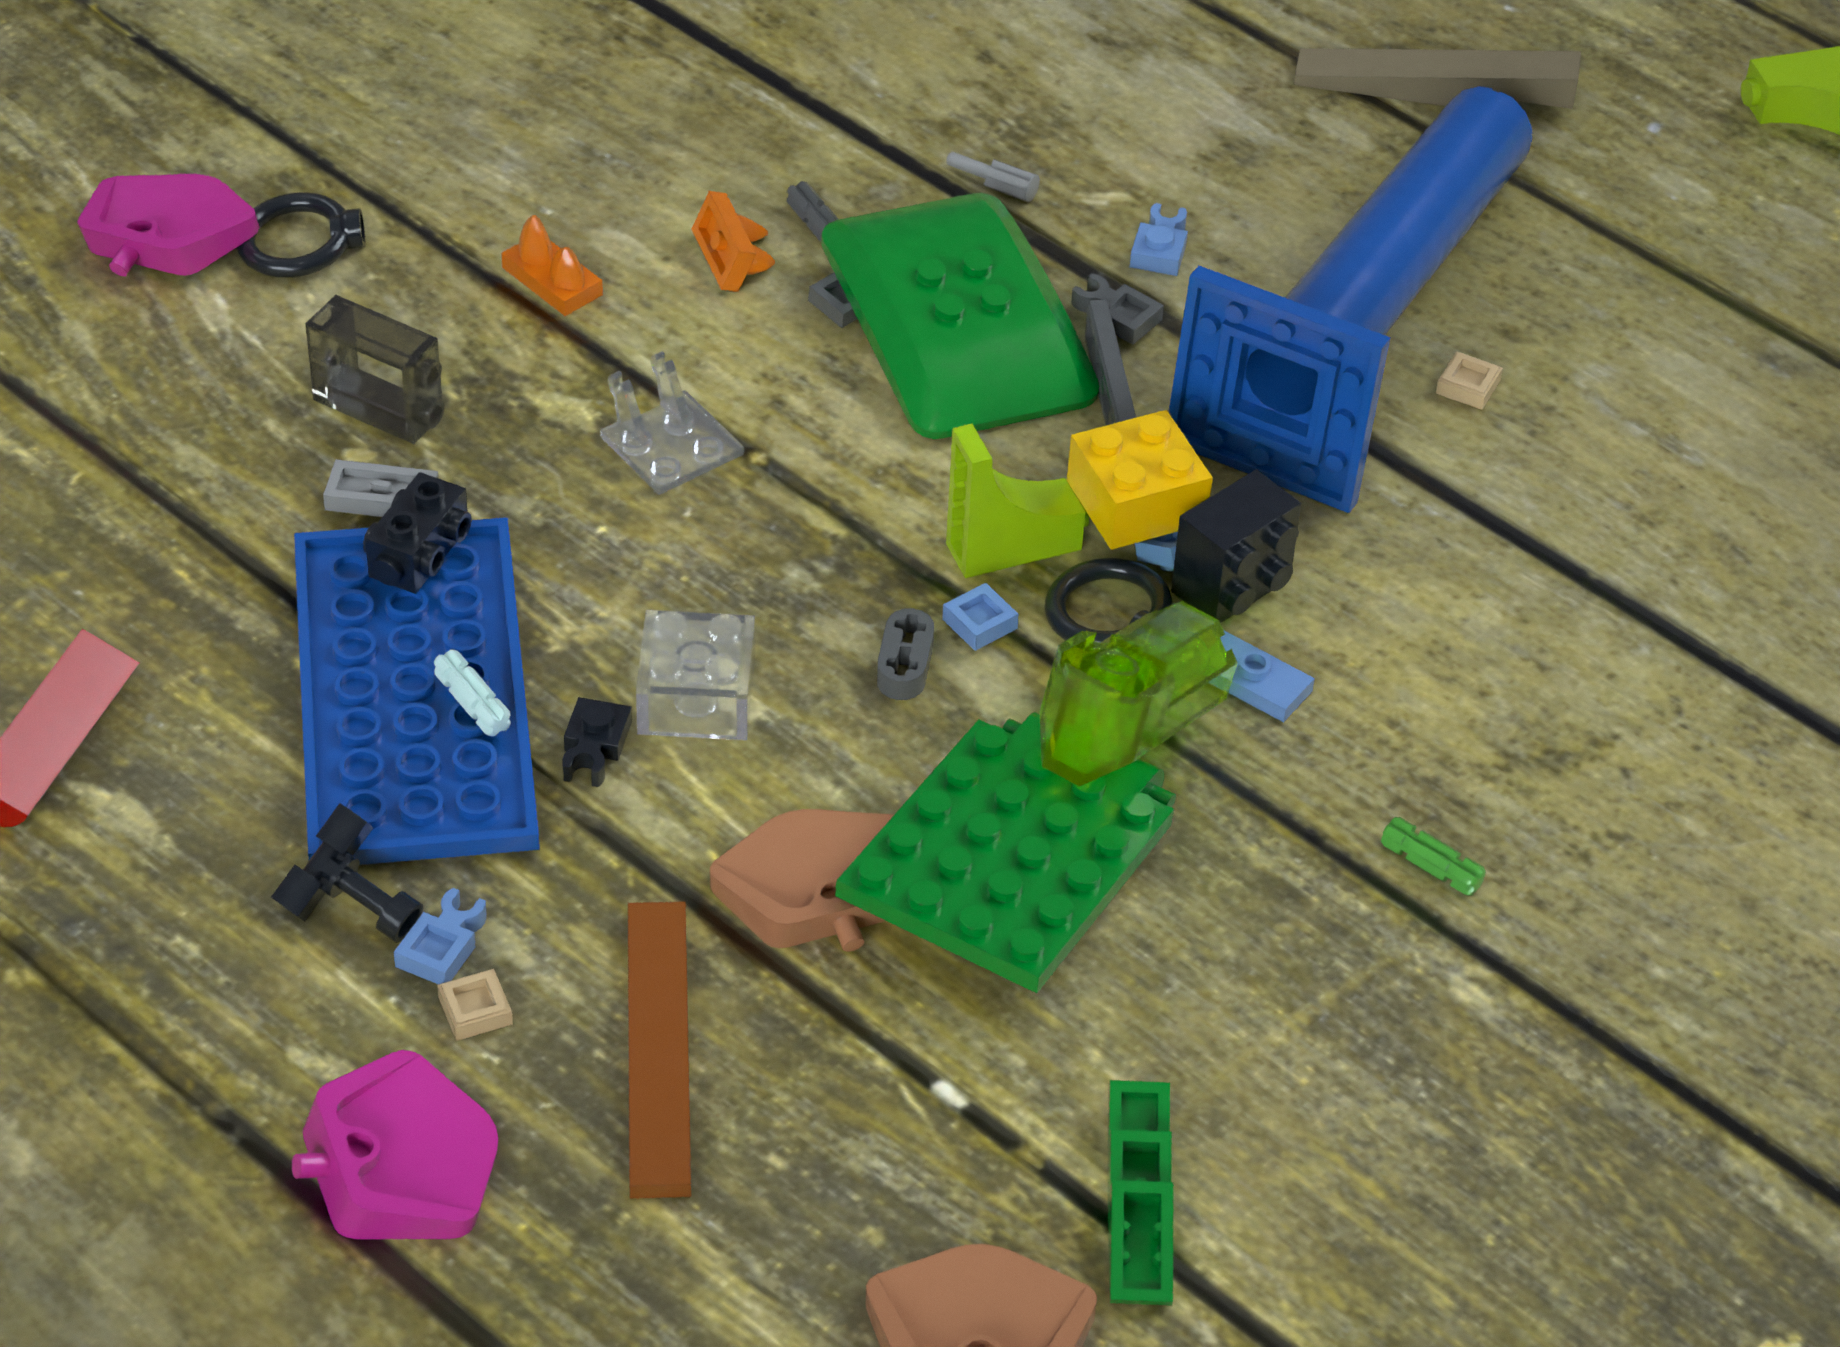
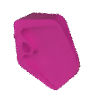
[77,174,259,277]
[292,1050,498,1239]

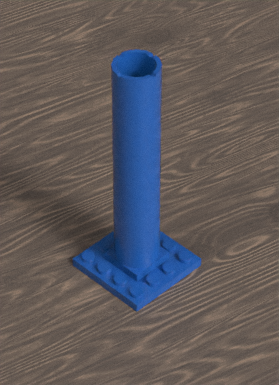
[1169,86,1532,513]

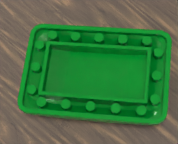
[821,193,1100,439]

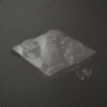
[600,351,744,495]

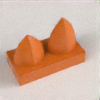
[691,191,775,292]
[501,215,603,316]

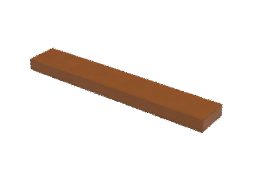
[628,902,691,1199]

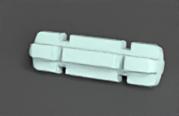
[434,649,511,736]

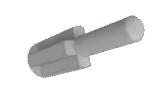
[946,152,1040,202]

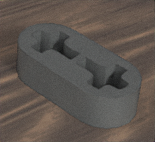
[877,608,934,700]

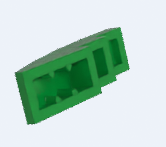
[1108,1080,1174,1306]

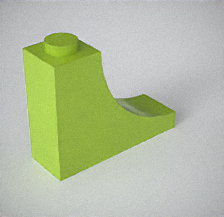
[1741,46,1840,135]
[946,424,1089,579]

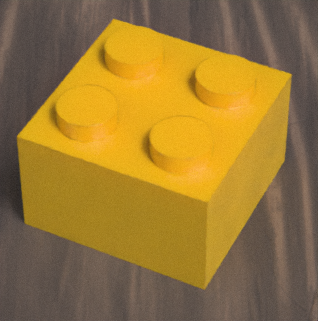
[1067,410,1213,550]

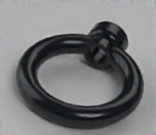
[236,192,366,278]
[1045,558,1177,659]

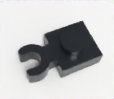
[562,697,632,787]

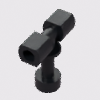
[271,803,424,943]

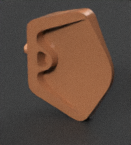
[710,809,894,952]
[865,1244,1097,1347]

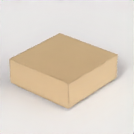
[1436,351,1503,410]
[437,969,513,1041]

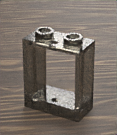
[305,295,445,444]

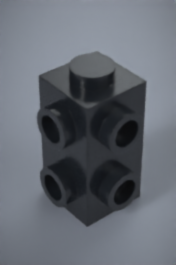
[363,472,472,594]

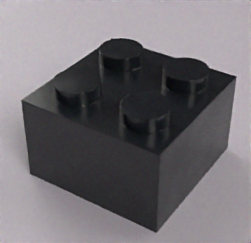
[1171,469,1302,626]

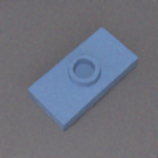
[1193,630,1315,723]

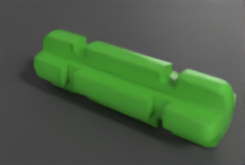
[1381,817,1486,896]

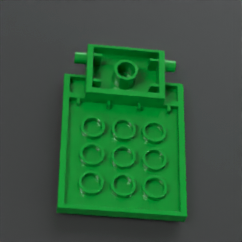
[835,712,1176,994]

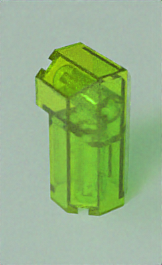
[1040,601,1238,787]

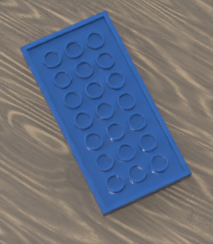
[294,517,540,865]

